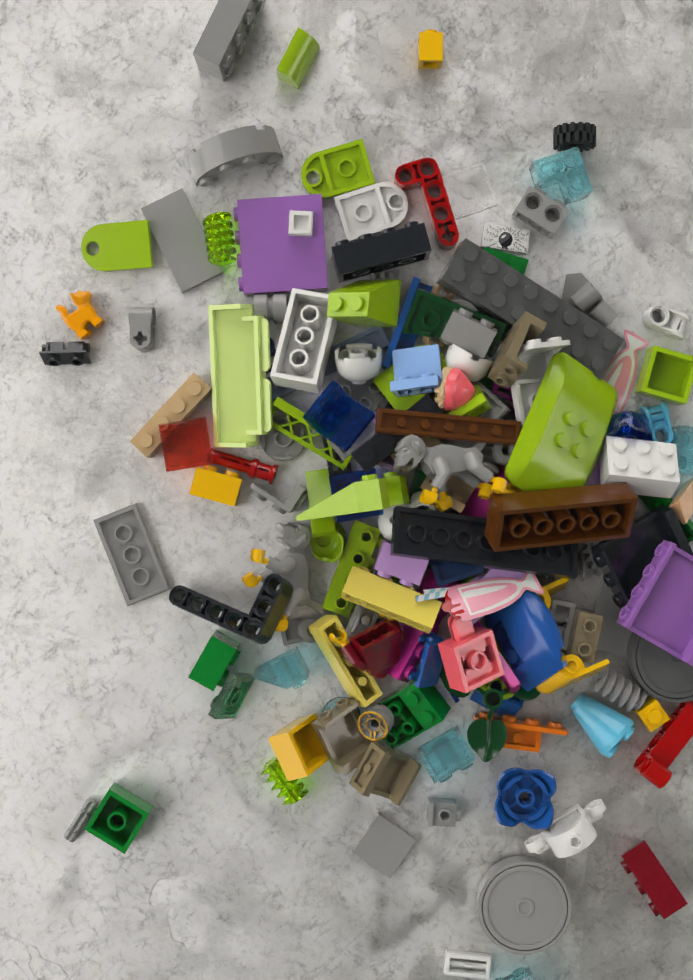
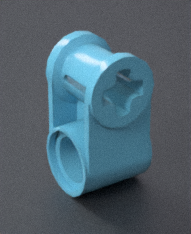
[640,401,673,443]

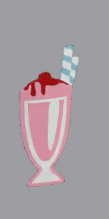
[602,329,649,424]
[415,573,544,621]

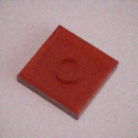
[158,417,213,472]

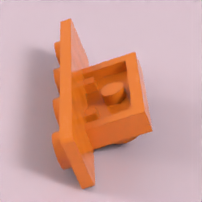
[472,711,568,753]

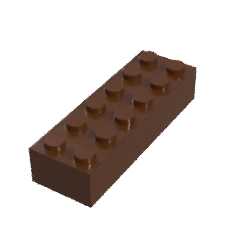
[484,482,638,552]

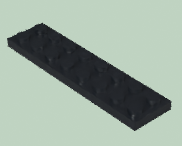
[390,506,578,579]

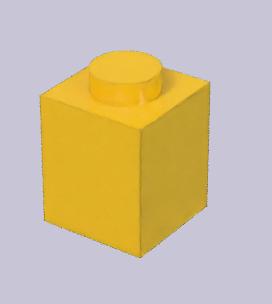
[418,29,443,69]
[632,695,670,732]

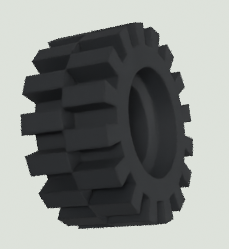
[553,122,596,153]

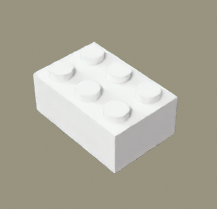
[599,436,680,498]

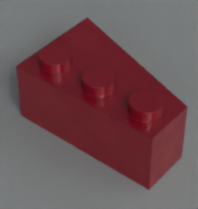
[620,840,688,919]

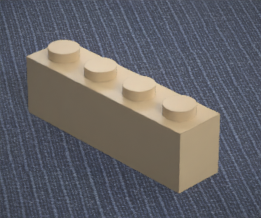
[130,373,212,458]

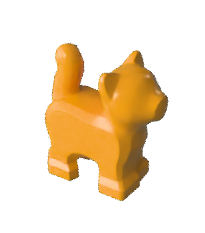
[56,290,105,340]

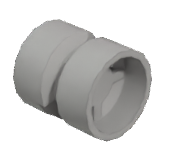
[253,293,288,324]

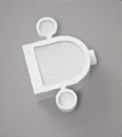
[524,799,606,858]

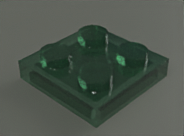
[208,672,256,719]

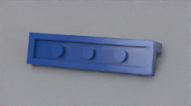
[382,277,433,369]

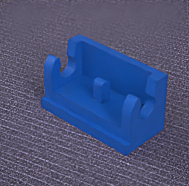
[408,632,445,688]

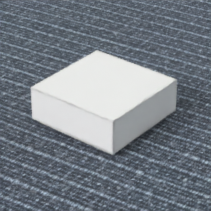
[288,210,314,237]

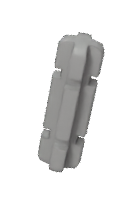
[64,798,98,842]

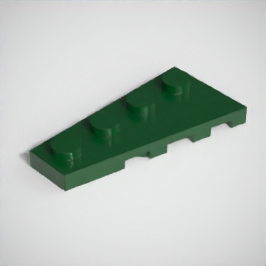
[401,288,507,346]

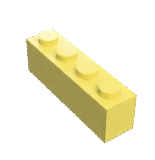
[341,566,442,634]
[308,614,383,708]

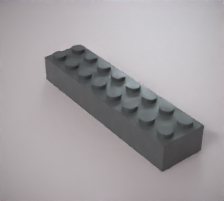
[436,238,624,380]

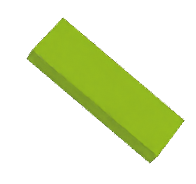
[305,469,336,537]

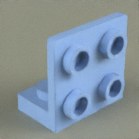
[390,344,442,397]

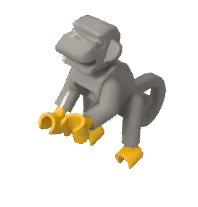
[393,434,514,512]
[241,522,331,643]

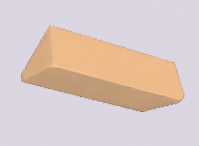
[668,478,693,525]

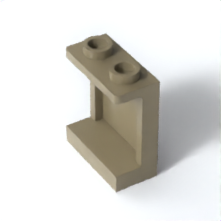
[488,311,547,388]
[561,607,603,663]
[311,698,380,775]
[349,742,422,806]

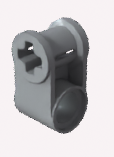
[129,307,156,353]

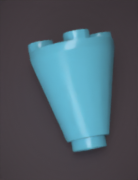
[570,694,636,758]

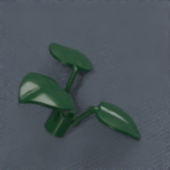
[440,665,541,762]

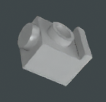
[426,797,461,827]

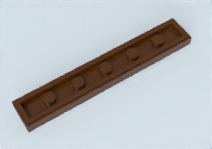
[375,408,521,446]

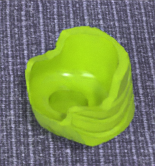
[310,522,346,563]

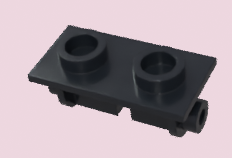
[39,341,91,366]

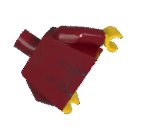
[329,614,405,679]

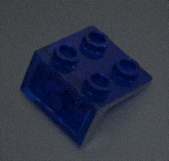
[303,380,375,452]

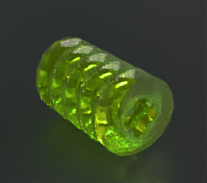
[202,212,237,266]
[260,755,309,806]

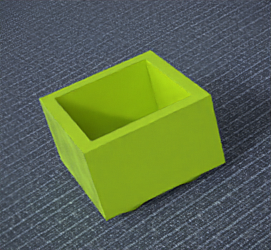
[634,345,693,406]

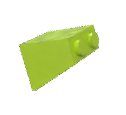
[327,279,402,327]

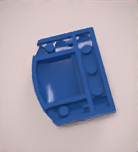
[484,590,567,692]

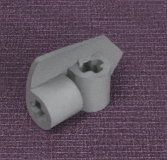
[562,273,618,327]

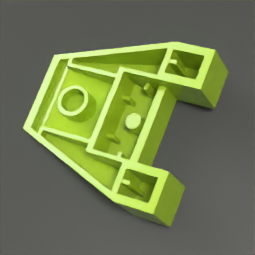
[296,471,410,521]

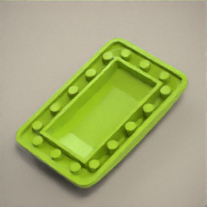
[505,352,618,492]

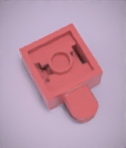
[438,615,505,693]

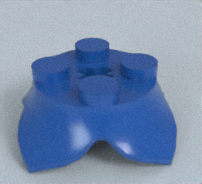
[494,767,557,830]

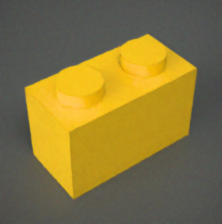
[189,464,244,507]

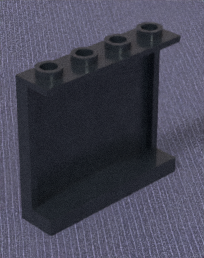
[591,505,693,609]

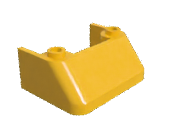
[532,578,610,694]

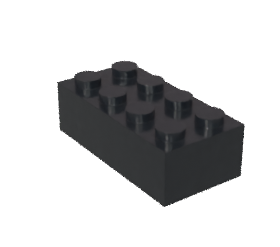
[331,221,432,283]

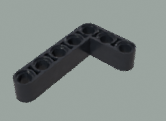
[169,573,293,645]

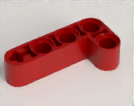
[394,157,459,251]
[633,700,693,789]

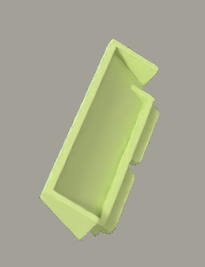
[208,304,273,448]

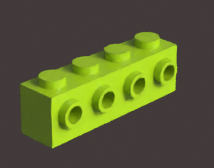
[322,519,383,618]

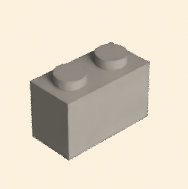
[441,308,497,358]

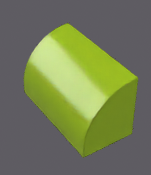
[277,27,320,90]

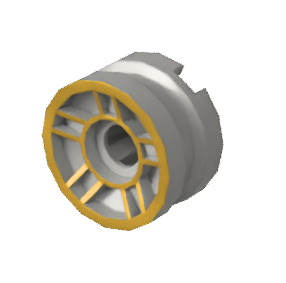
[357,703,394,741]

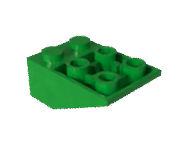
[373,679,451,749]

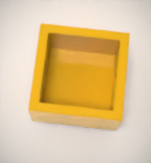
[268,713,329,781]

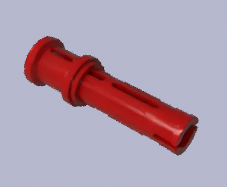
[206,448,278,485]

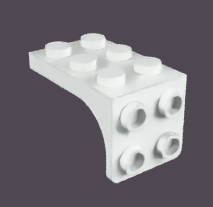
[510,337,571,429]

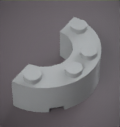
[187,125,283,187]

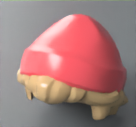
[434,366,475,412]

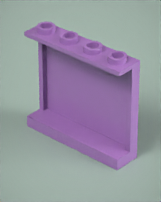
[233,194,328,297]
[616,540,693,666]

